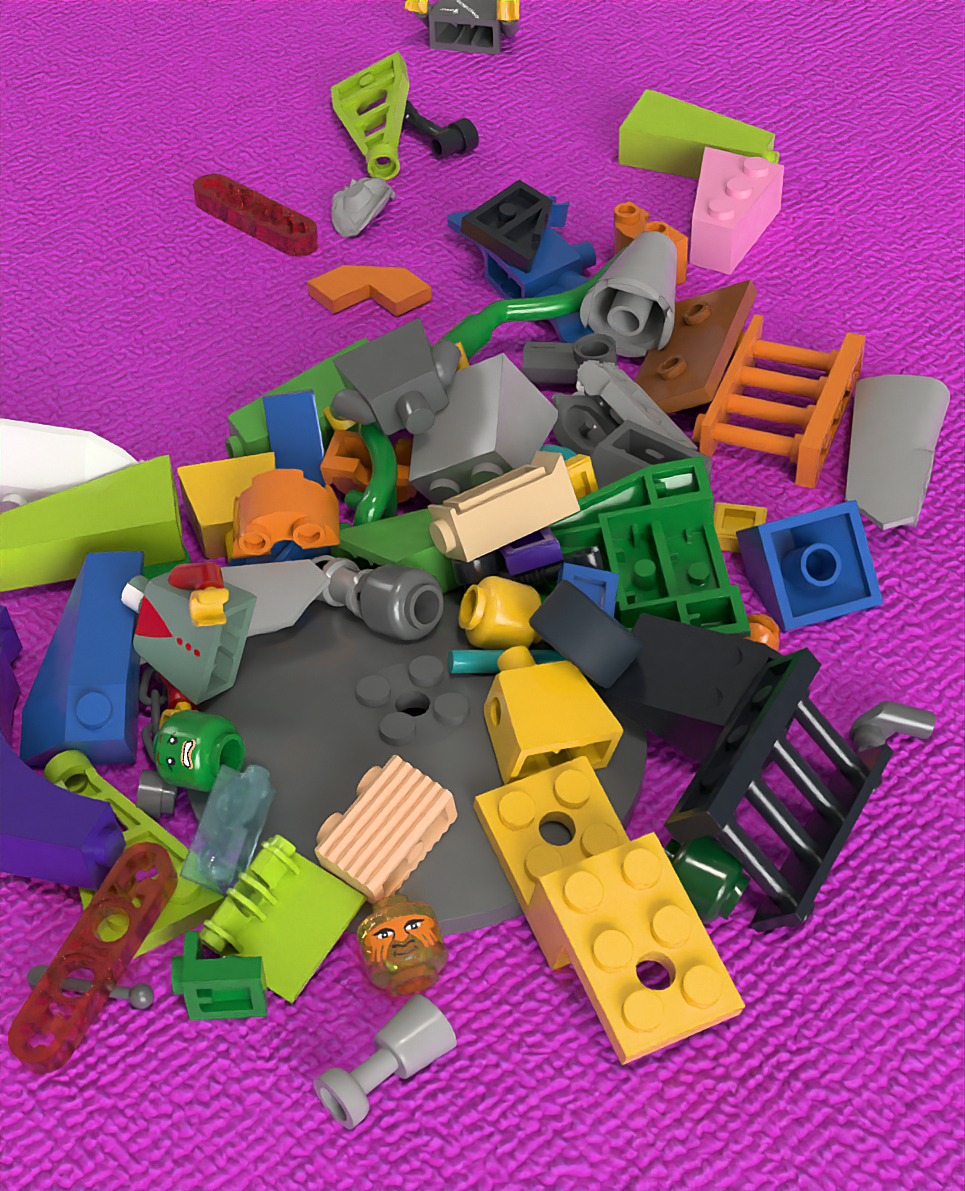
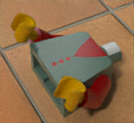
[121,562,257,730]

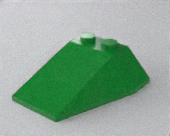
[531,456,751,638]

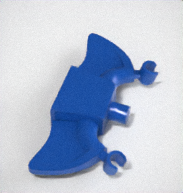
[447,195,597,343]

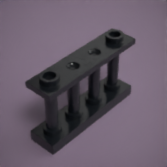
[664,647,894,933]

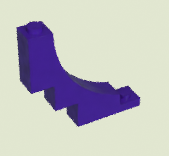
[0,606,127,891]

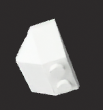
[0,418,145,513]

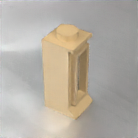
[427,451,581,562]

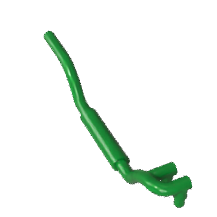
[339,244,629,530]

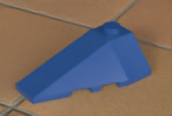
[19,551,144,767]

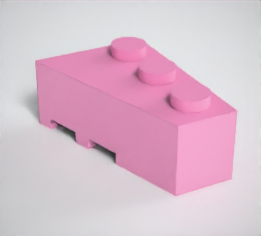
[690,147,784,275]

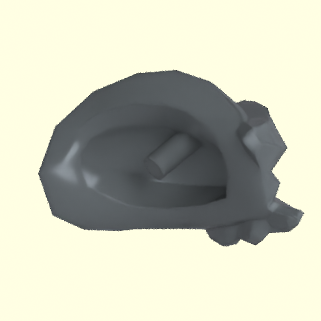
[551,390,620,459]

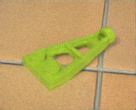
[331,51,410,181]
[44,750,225,968]

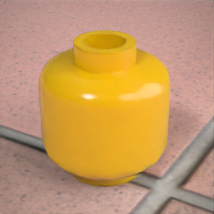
[458,576,542,650]

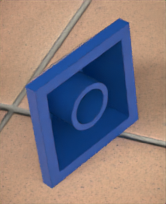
[736,500,884,631]

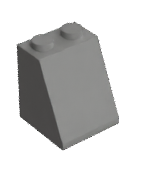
[408,353,558,505]

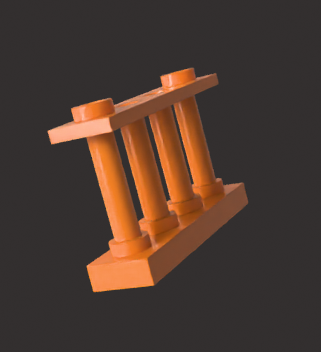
[693,314,866,489]

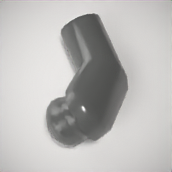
[849,701,935,752]

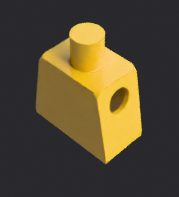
[177,452,276,563]
[484,646,624,785]

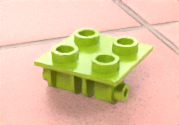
[200,834,367,1004]

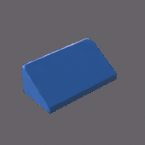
[262,389,326,487]

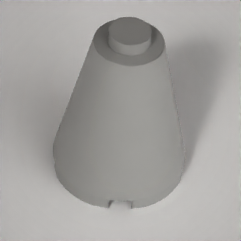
[580,231,677,357]

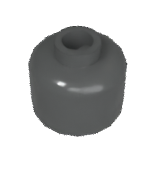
[359,563,444,641]

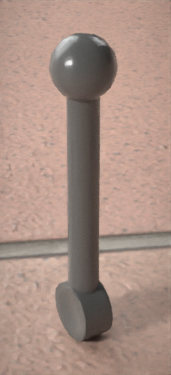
[27,965,154,1009]

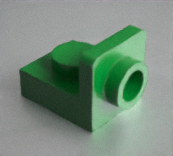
[171,931,268,1021]

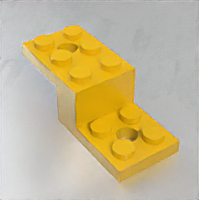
[473,755,745,1065]

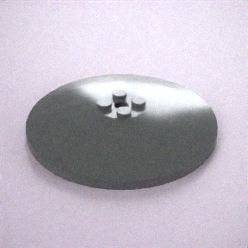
[187,585,647,938]

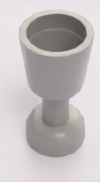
[313,994,457,1130]

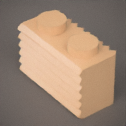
[314,755,458,910]

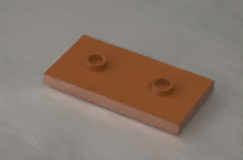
[634,279,758,415]

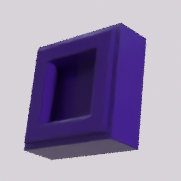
[498,527,564,576]

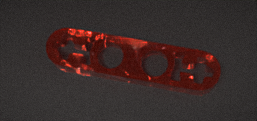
[193,174,319,257]
[8,842,178,1074]

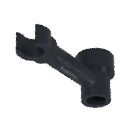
[402,99,479,159]
[451,545,604,593]

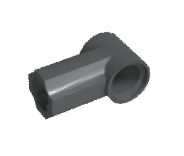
[522,333,617,386]

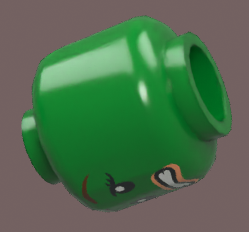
[153,710,245,793]

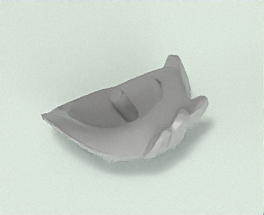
[331,177,396,238]

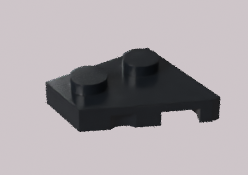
[460,180,553,274]

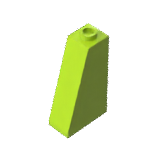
[618,89,779,179]
[0,455,185,592]

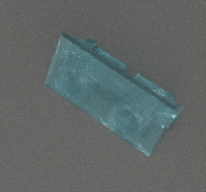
[179,764,276,897]

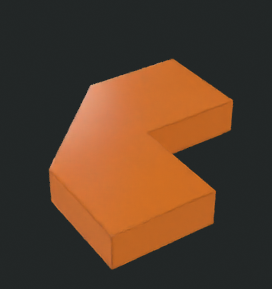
[307,265,432,317]

